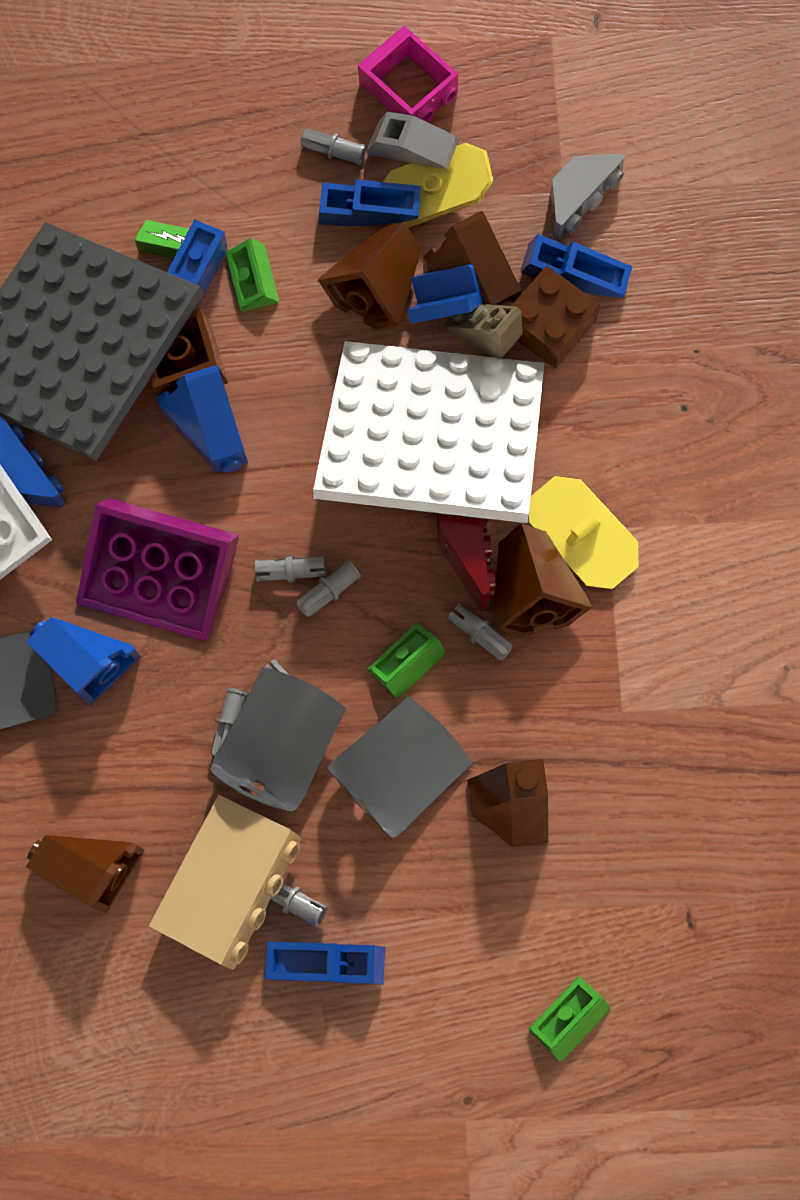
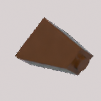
[423,211,521,306]
[318,222,421,329]
[494,523,592,637]
[468,759,548,847]
[26,835,144,913]

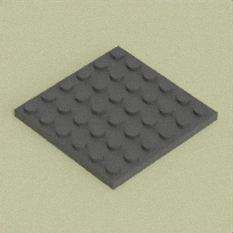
[0,222,204,461]

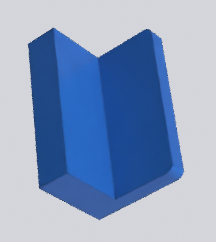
[167,219,228,303]
[407,264,483,324]

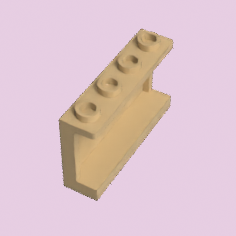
[149,795,301,970]

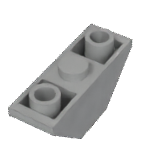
[366,112,459,169]
[550,153,625,241]

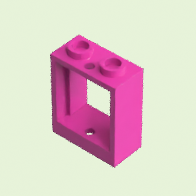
[358,25,458,122]

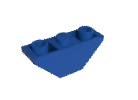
[0,416,66,508]

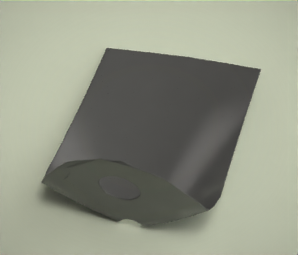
[0,630,56,729]
[210,667,346,811]
[327,696,473,838]

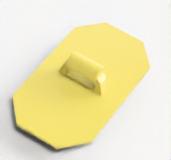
[383,143,494,228]
[529,476,639,589]

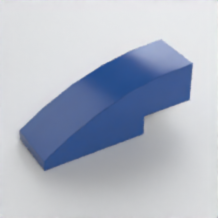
[319,179,421,226]
[520,234,632,298]
[265,942,385,985]

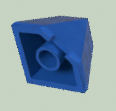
[157,365,248,473]
[26,617,141,706]

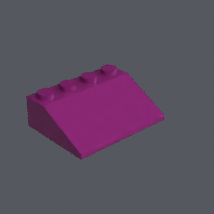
[76,498,239,641]

